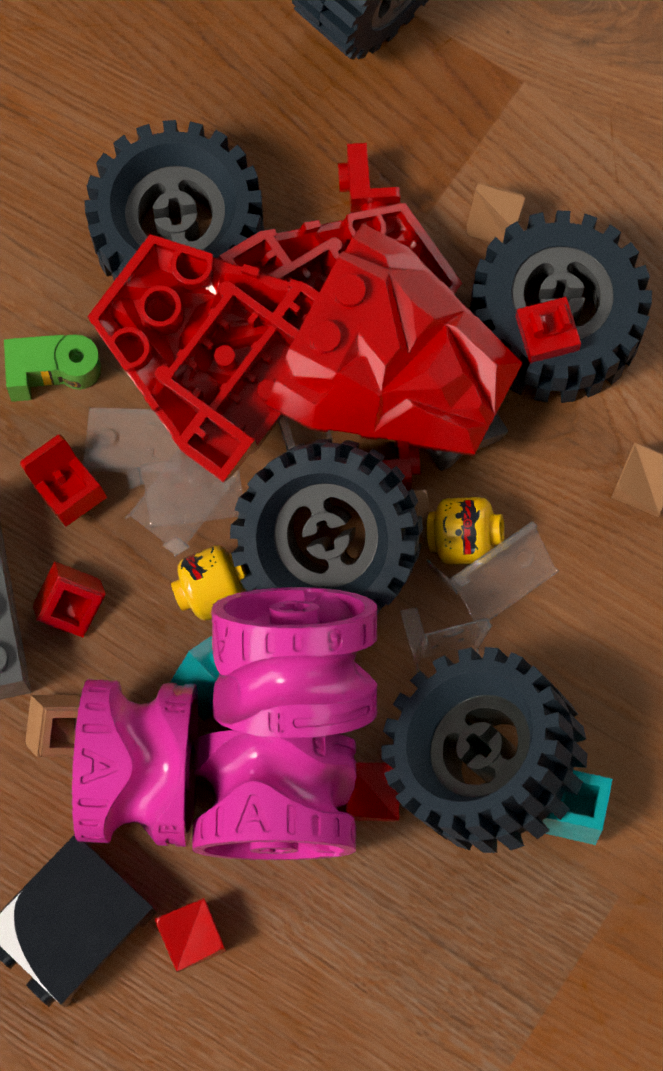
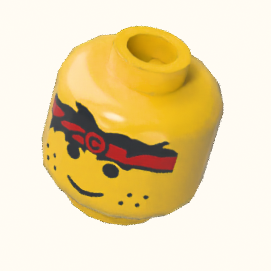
[427,497,505,564]
[171,545,247,621]

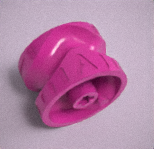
[212,587,377,738]
[72,679,199,847]
[192,730,356,860]

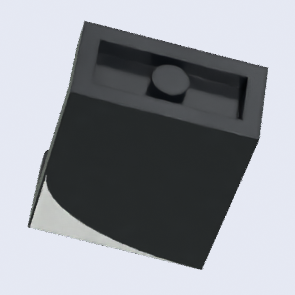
[0,834,157,1008]

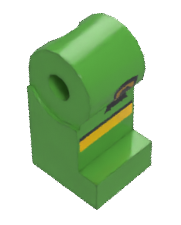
[4,335,101,402]

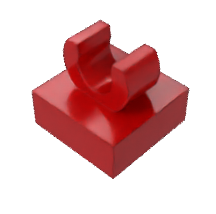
[515,297,581,363]

